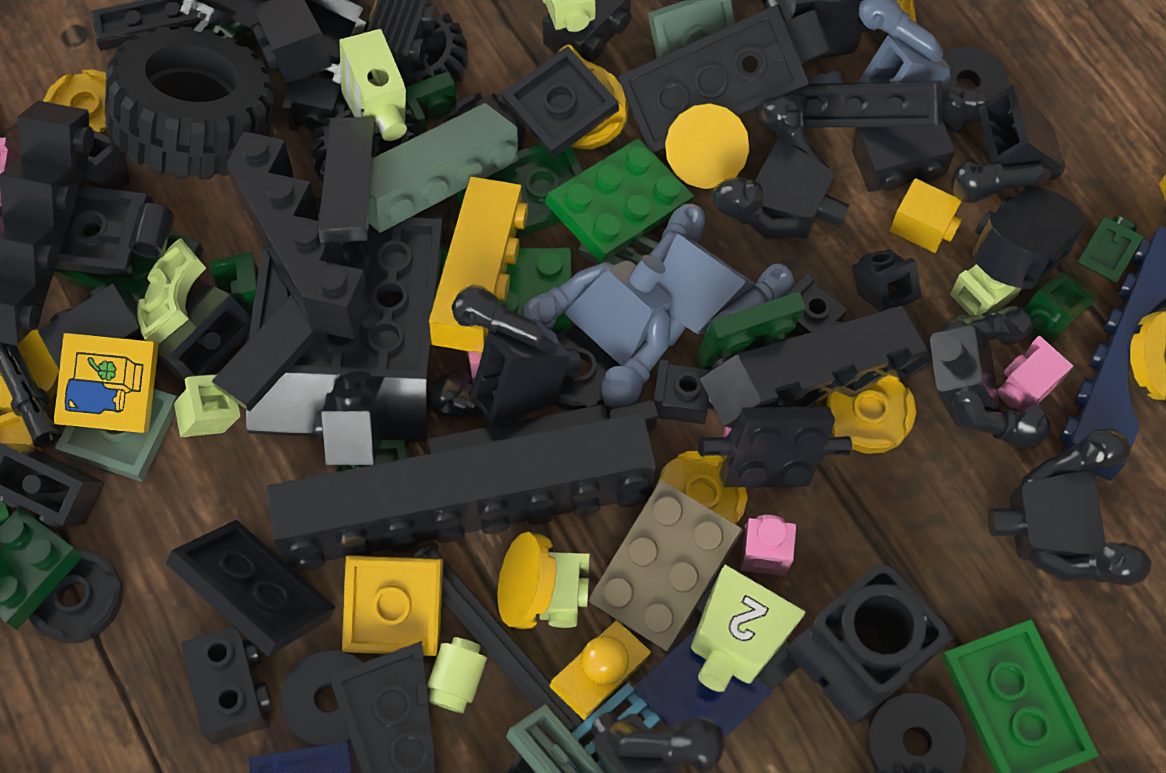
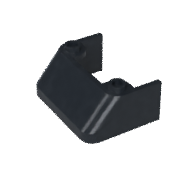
[180,0,372,84]

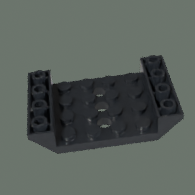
[245,197,450,442]

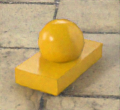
[549,620,651,720]

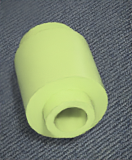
[427,637,487,713]

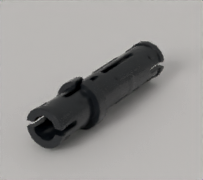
[0,342,62,447]

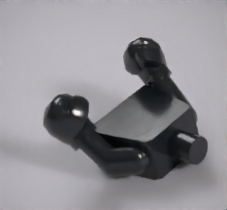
[942,84,1066,203]
[713,96,850,240]
[429,284,581,426]
[930,306,1051,449]
[988,428,1151,586]
[591,712,725,773]

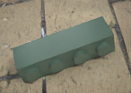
[369,103,518,232]

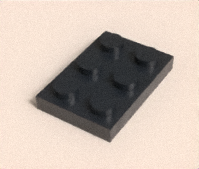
[166,519,336,657]

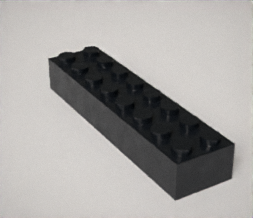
[266,413,656,570]

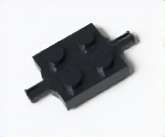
[698,407,852,488]

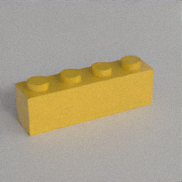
[429,176,528,354]

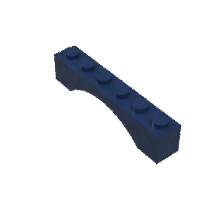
[1058,226,1166,481]

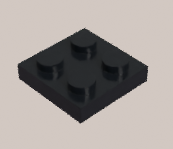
[501,46,620,158]

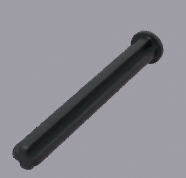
[413,542,583,733]

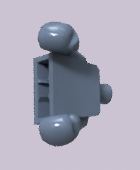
[812,0,951,89]
[650,204,795,346]
[521,255,672,409]

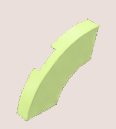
[137,238,206,343]

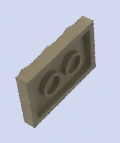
[588,480,743,652]

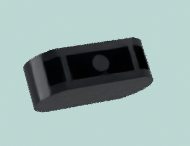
[972,187,1087,289]

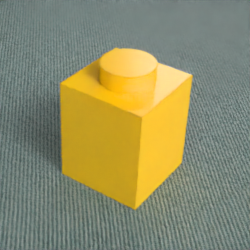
[889,178,962,253]

